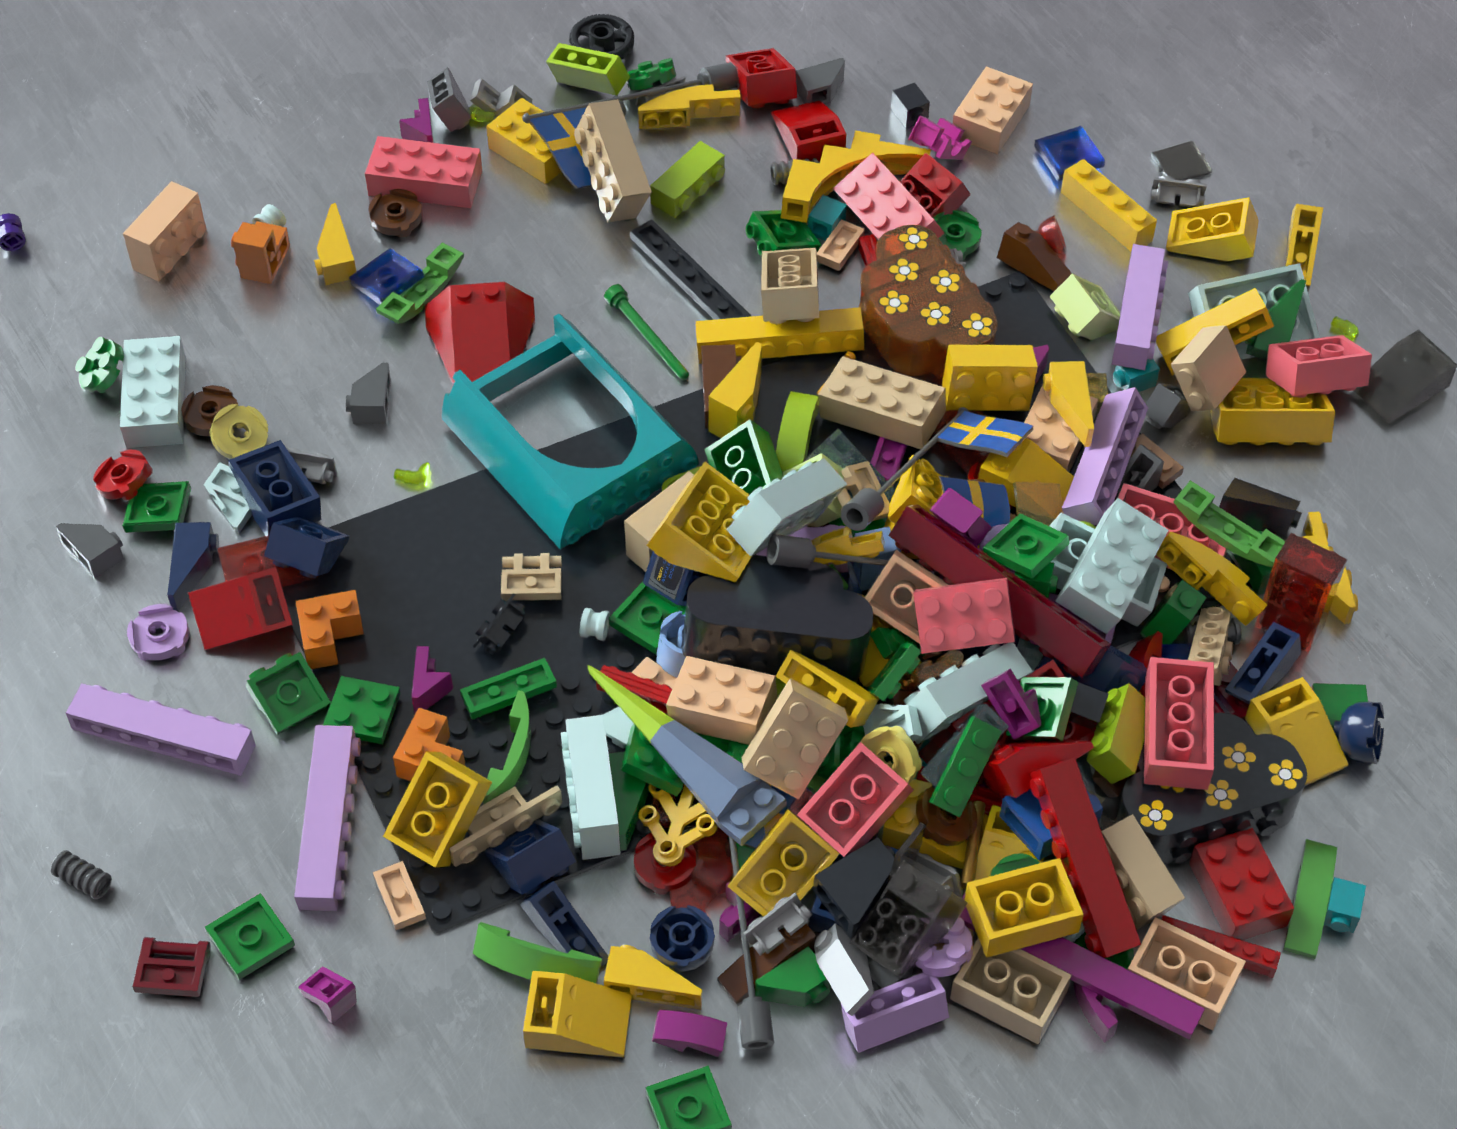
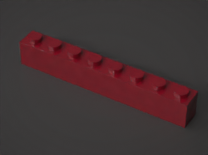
[888,504,1111,677]

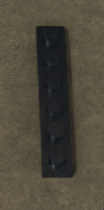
[630,219,751,320]

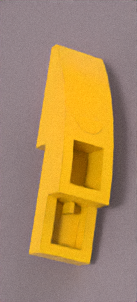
[638,84,740,129]
[1297,511,1358,624]
[811,527,885,566]
[1156,532,1267,626]

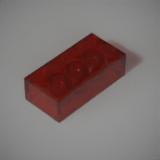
[1254,533,1347,653]

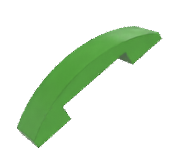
[376,242,464,324]
[1174,480,1291,567]
[482,690,531,805]
[1283,839,1337,959]
[473,922,602,984]

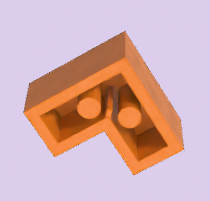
[231,221,290,284]
[296,590,364,669]
[393,708,466,781]

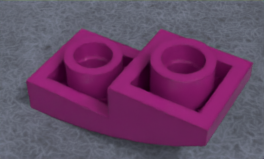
[1074,982,1118,1043]
[652,1010,727,1057]

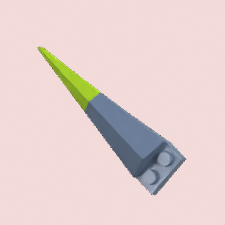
[587,665,787,846]

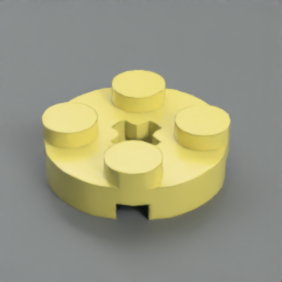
[209,404,268,460]
[861,726,922,783]

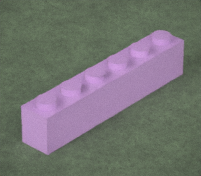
[1111,244,1168,370]
[1062,387,1148,525]
[66,683,256,776]
[294,725,361,911]

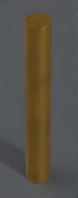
[961,801,985,889]

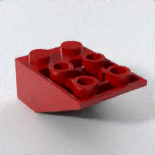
[771,100,847,162]
[900,153,971,218]
[188,567,293,650]

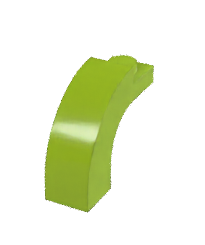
[776,391,819,472]

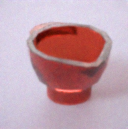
[1036,215,1067,255]

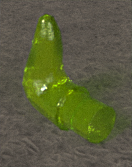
[469,104,495,122]
[1331,316,1359,341]
[394,462,429,485]

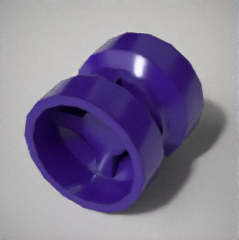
[0,213,26,251]

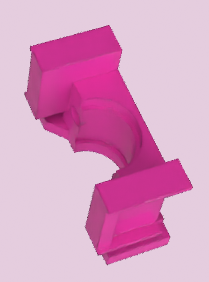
[908,116,972,160]

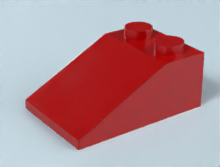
[725,48,797,108]
[982,738,1094,798]

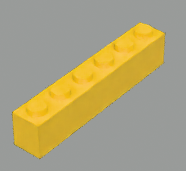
[695,307,864,364]

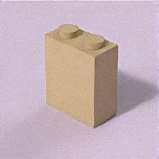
[1171,325,1246,411]

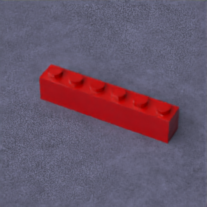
[1029,758,1141,958]

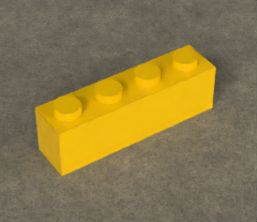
[1061,159,1157,252]
[1156,288,1274,376]

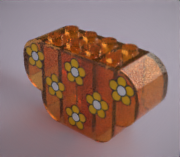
[859,225,998,380]

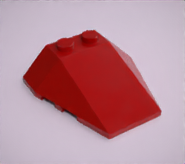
[425,282,535,385]

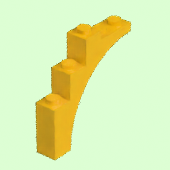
[781,130,931,223]

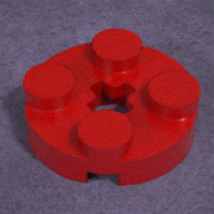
[93,450,153,501]
[634,833,696,895]

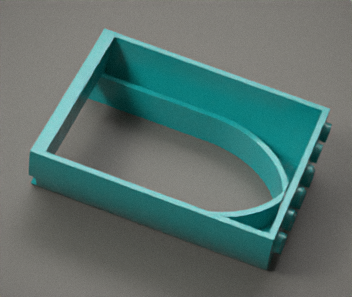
[442,313,699,549]

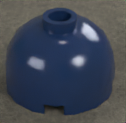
[1333,701,1384,764]
[649,905,715,972]

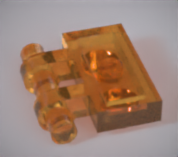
[900,650,964,691]

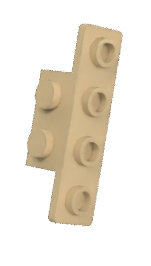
[1188,607,1233,686]
[449,786,562,867]

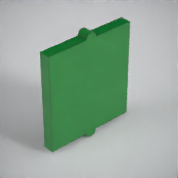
[1312,683,1368,728]

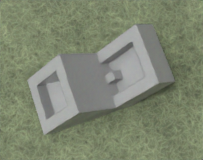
[470,78,533,117]

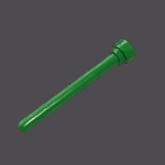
[604,284,689,380]

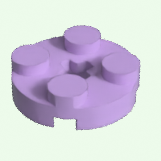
[127,604,189,661]
[907,916,973,977]

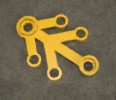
[639,784,717,866]

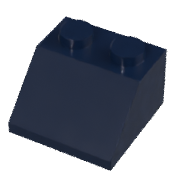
[264,517,350,578]
[485,819,576,895]

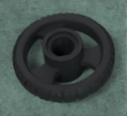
[569,14,634,59]

